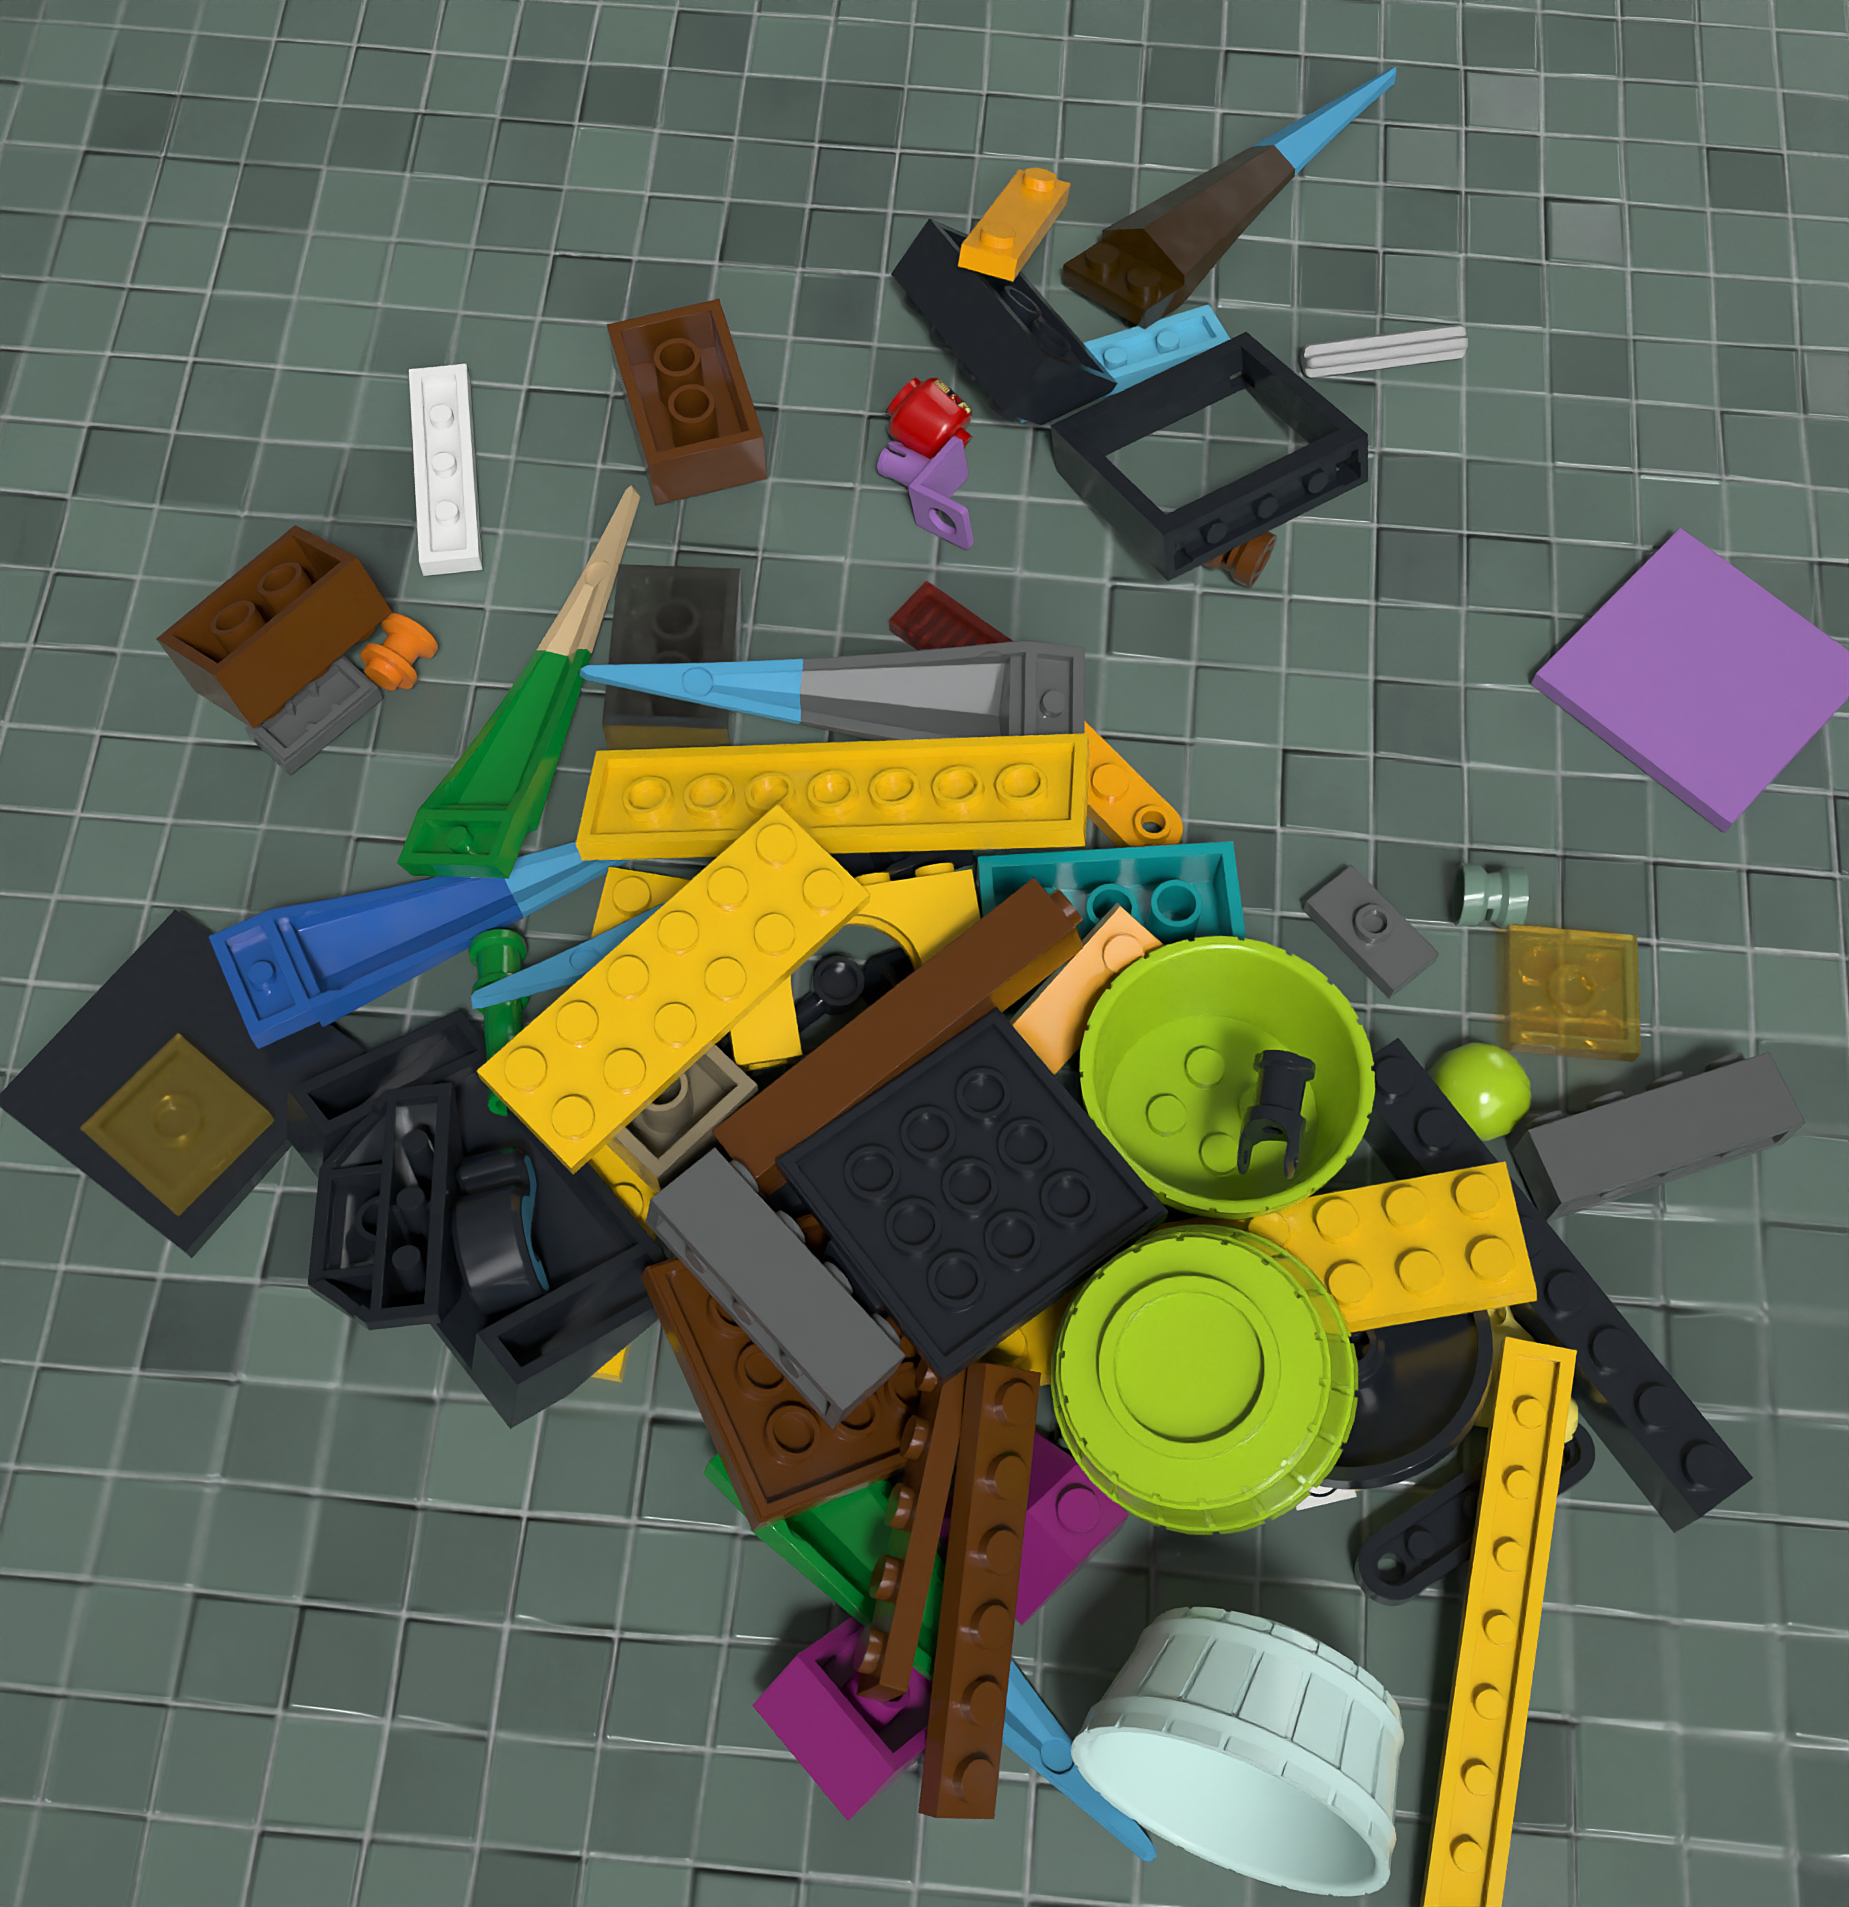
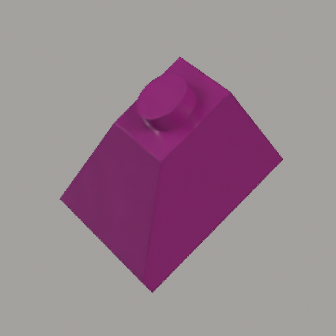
[939,1431,1129,1627]

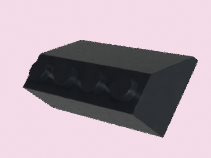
[891,218,1118,425]

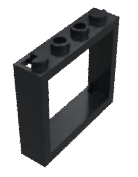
[1051,332,1368,581]

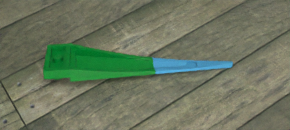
[703,1454,1157,1863]

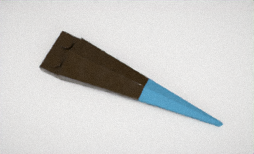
[1063,67,1396,329]

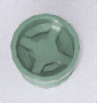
[1452,863,1529,930]

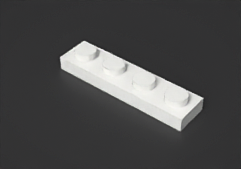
[409,364,483,576]

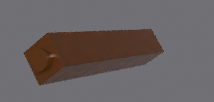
[712,878,1083,1198]

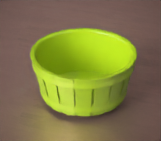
[1080,936,1375,1220]
[1051,1225,1359,1535]

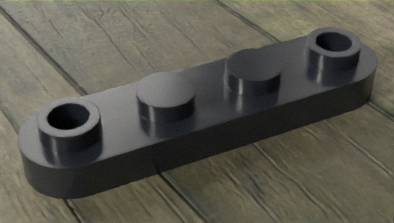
[1354,1423,1595,1606]

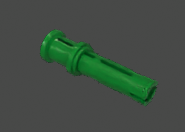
[468,929,531,1116]

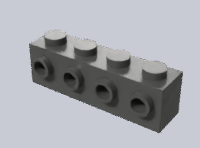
[1512,1052,1806,1222]
[646,1148,906,1430]

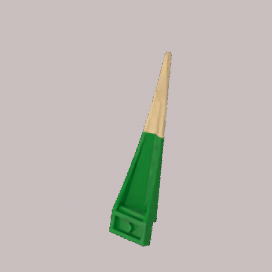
[397,485,640,879]

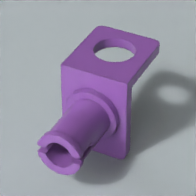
[877,436,974,550]

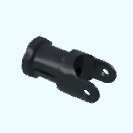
[1237,1050,1316,1179]

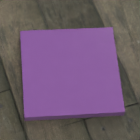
[1531,527,1849,833]

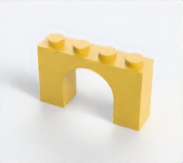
[728,863,981,1072]

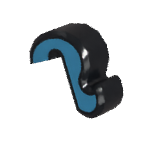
[452,1146,551,1318]

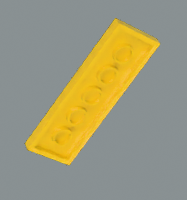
[477,804,870,1174]

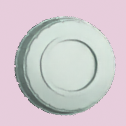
[1071,1607,1404,1896]

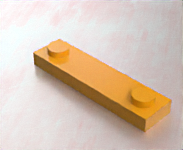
[958,168,1071,281]
[1009,903,1165,1075]

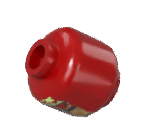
[886,377,973,459]

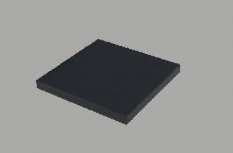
[0,910,367,1258]
[775,1007,1168,1385]

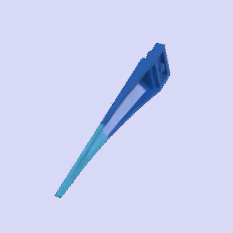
[208,841,631,1049]

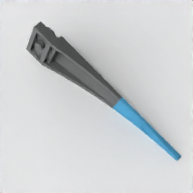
[579,640,1085,741]

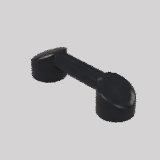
[717,956,864,1083]

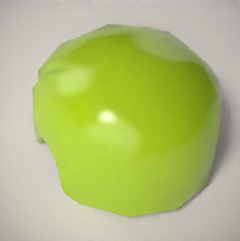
[1427,1043,1532,1142]

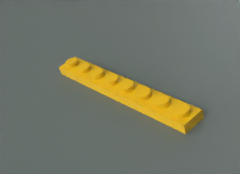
[1420,1337,1577,1907]

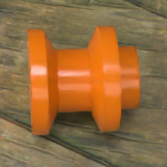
[360,613,438,691]

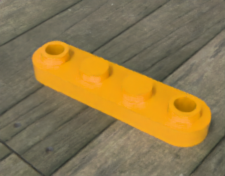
[1085,721,1183,848]

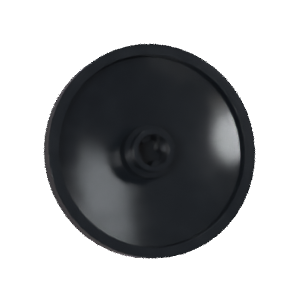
[1319,1309,1494,1490]

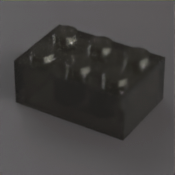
[602,564,745,750]

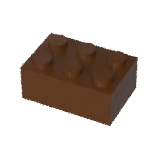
[607,299,767,505]
[156,525,392,729]

